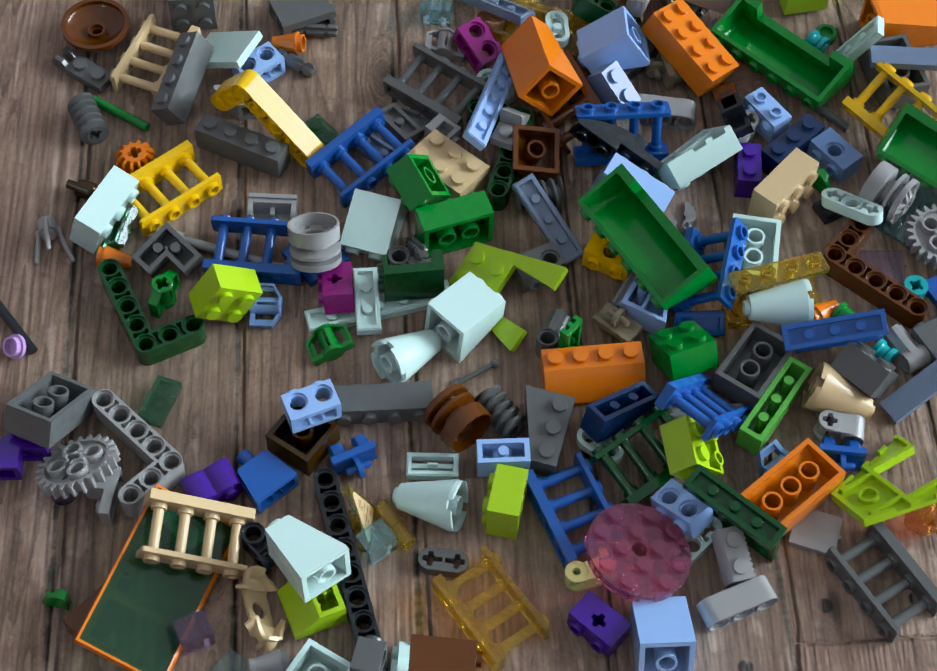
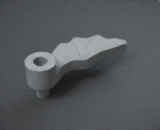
[680,201,698,235]

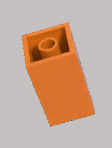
[858,0,937,47]
[501,15,583,117]

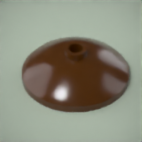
[61,0,130,52]

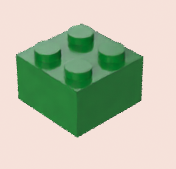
[386,154,451,211]
[648,320,719,381]

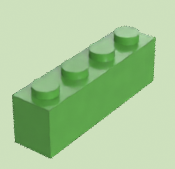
[735,356,813,456]

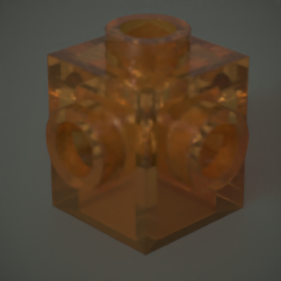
[904,503,937,536]

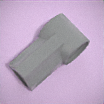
[883,324,931,374]

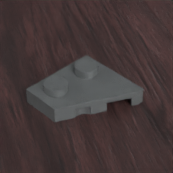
[381,102,435,144]

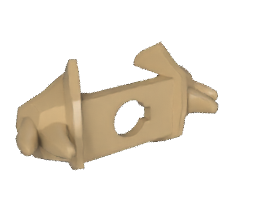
[235,565,286,655]

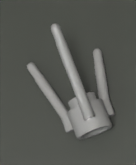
[34,216,75,264]

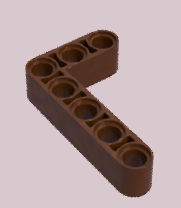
[820,219,929,329]

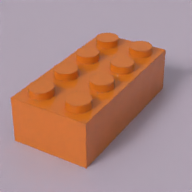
[640,0,739,97]

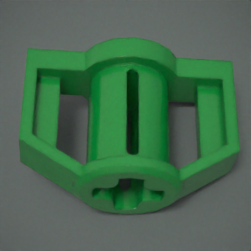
[148,269,180,319]
[305,323,356,367]

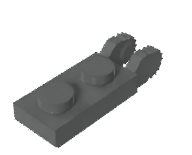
[52,46,112,94]

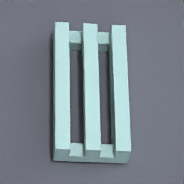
[406,452,459,480]

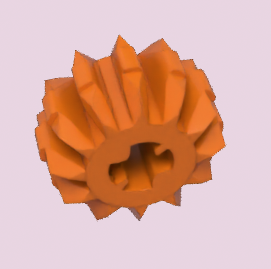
[116,139,156,175]

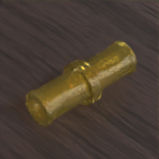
[373,500,416,551]

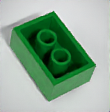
[415,190,494,259]

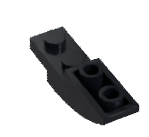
[712,80,754,139]
[569,119,663,176]

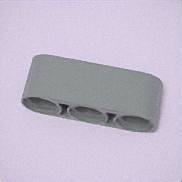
[638,93,697,130]
[696,575,778,631]

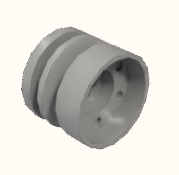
[858,161,920,224]
[287,212,342,273]

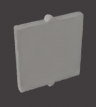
[788,510,843,555]

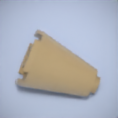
[800,362,876,420]

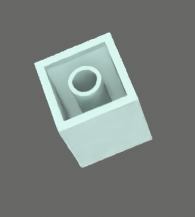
[340,188,408,262]
[424,272,506,363]
[265,515,351,603]

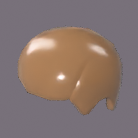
[473,10,508,37]

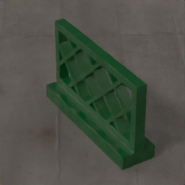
[683,464,787,563]

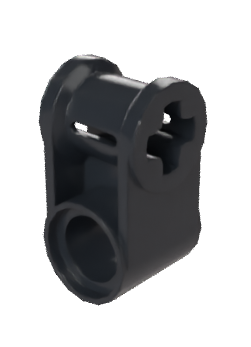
[241,522,276,575]

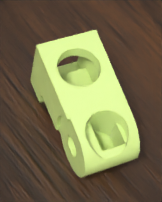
[564,548,617,591]

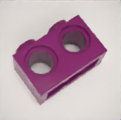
[452,16,502,74]

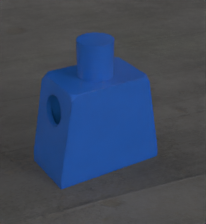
[236,449,299,514]

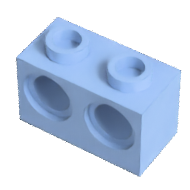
[232,41,286,83]
[743,87,792,143]
[280,379,342,434]
[650,478,714,540]

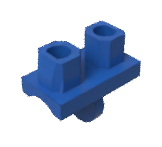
[329,433,377,479]
[819,437,867,471]

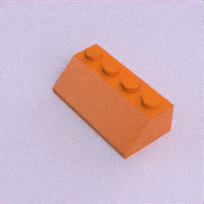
[539,341,646,406]
[740,438,847,535]

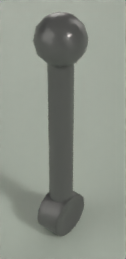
[453,358,499,385]

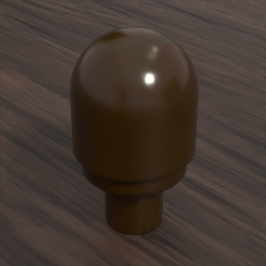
[66,179,98,200]

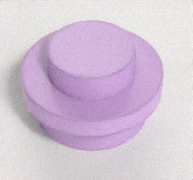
[3,334,26,359]

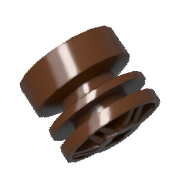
[423,383,492,453]

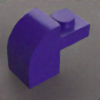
[0,433,51,480]

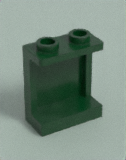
[377,249,444,302]

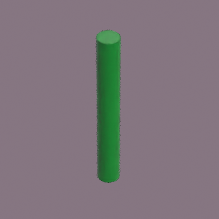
[93,95,150,132]

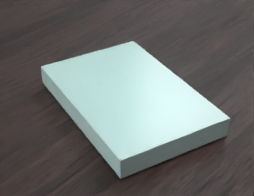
[206,30,263,69]

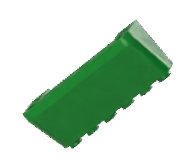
[710,0,854,109]
[875,102,937,190]
[577,163,719,310]

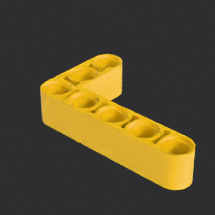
[210,69,324,168]

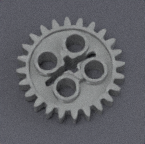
[904,204,937,270]
[35,434,121,499]

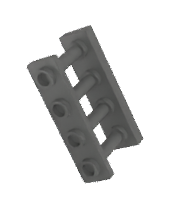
[382,43,487,132]
[824,521,937,643]

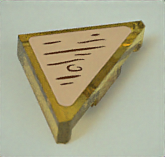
[341,486,375,553]

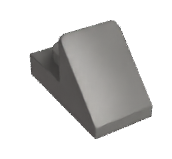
[490,107,530,151]
[86,467,125,526]

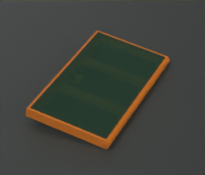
[73,484,232,671]

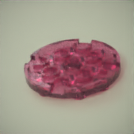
[585,503,691,602]

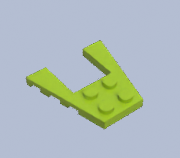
[449,242,569,353]
[831,434,937,527]

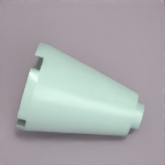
[742,279,814,325]
[371,329,442,383]
[392,479,469,532]

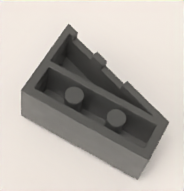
[524,385,575,477]

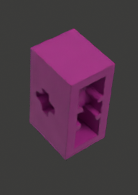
[317,261,355,315]

